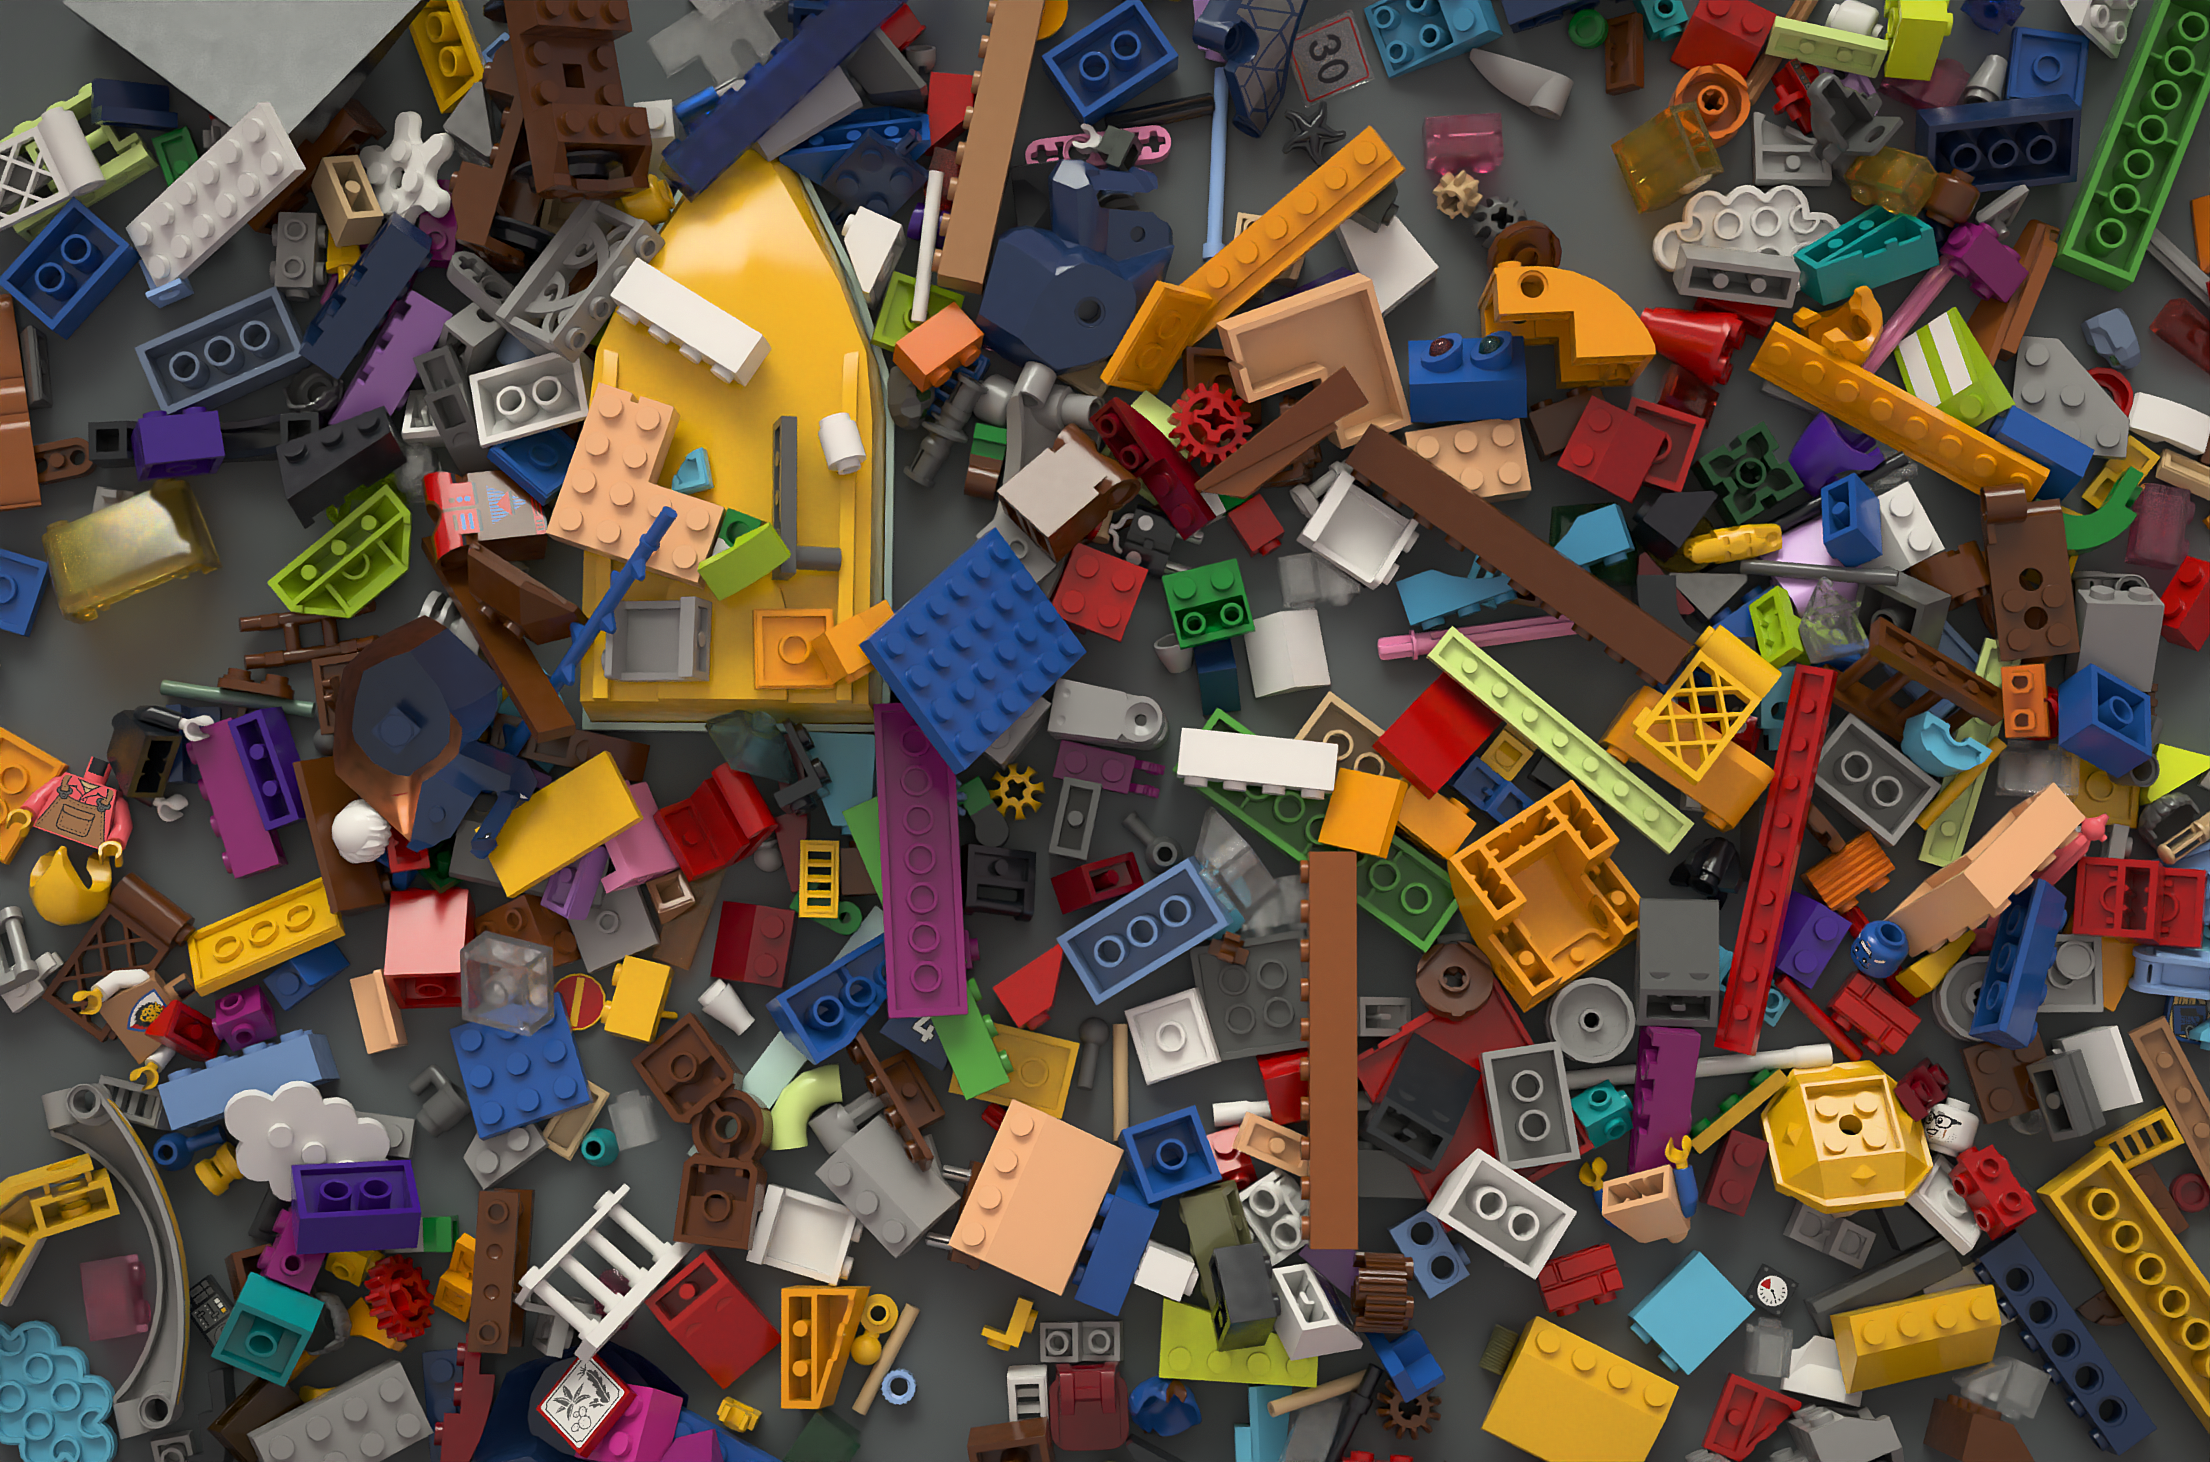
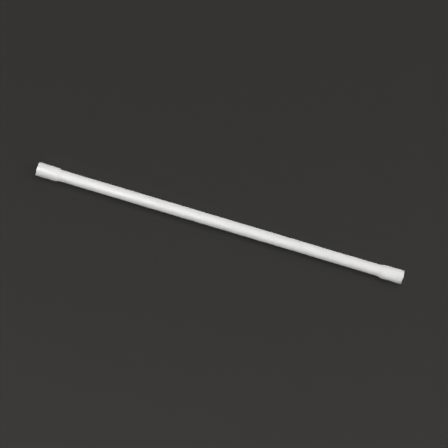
[1212,1043,1833,1127]

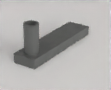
[772,416,842,581]

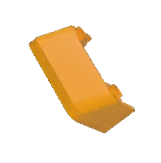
[1597,685,1775,833]

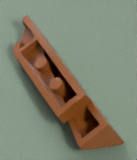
[1967,219,2060,367]

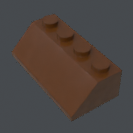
[293,756,396,917]
[1923,1394,2035,1462]

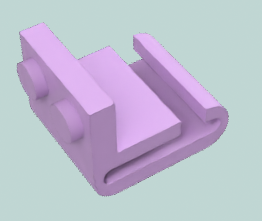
[1753,515,1862,634]

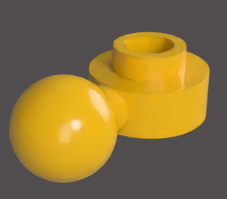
[850,1294,899,1366]

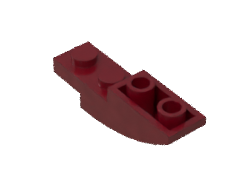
[1089,397,1216,541]
[434,1333,496,1462]

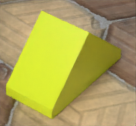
[2139,743,2210,806]

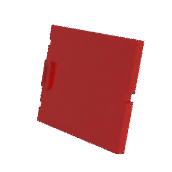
[1357,977,1595,1233]

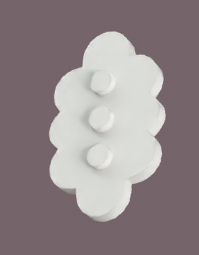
[1652,185,1841,292]
[224,1081,390,1201]

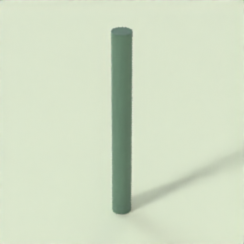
[160,680,316,718]

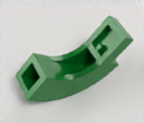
[2033,466,2144,557]

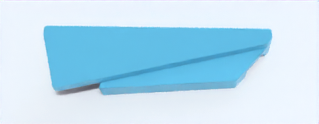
[1234,1383,1292,1462]

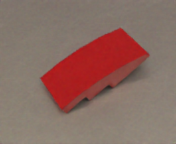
[1372,672,1503,800]

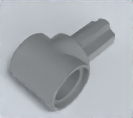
[807,1090,884,1155]

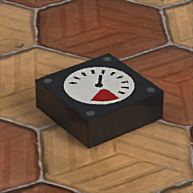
[1744,1263,1799,1318]

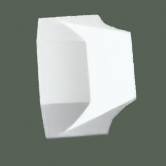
[1780,1335,1863,1407]

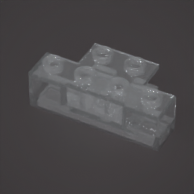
[646,0,789,87]

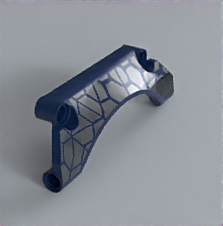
[1192,0,1308,138]

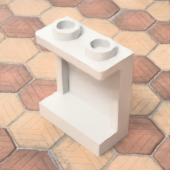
[1296,470,1419,590]
[746,1183,864,1287]

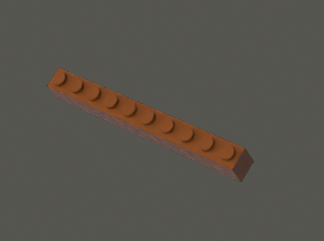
[1299,852,1358,1249]

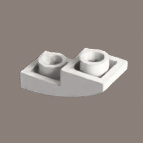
[2128,392,2210,456]

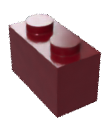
[1699,1129,1769,1217]

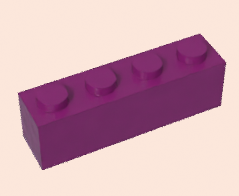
[186,717,288,879]

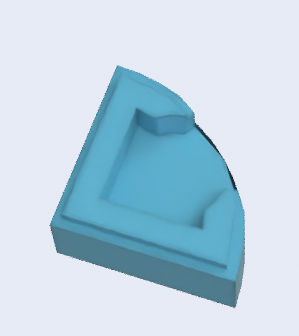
[672,447,714,495]

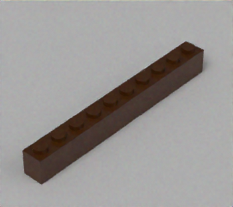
[1345,424,1696,687]

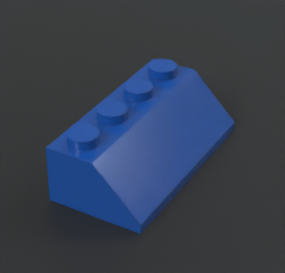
[1969,878,2067,1050]

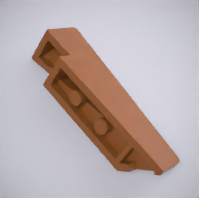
[1194,366,1369,499]

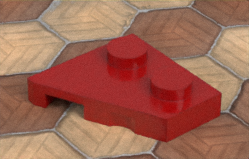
[1701,1372,1802,1462]

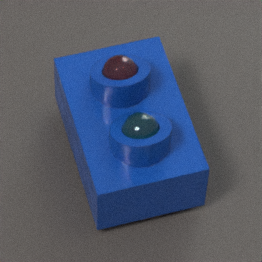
[1408,331,1527,424]

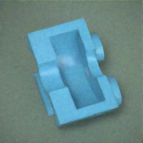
[1901,711,1993,777]

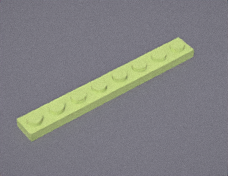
[1426,626,1695,854]

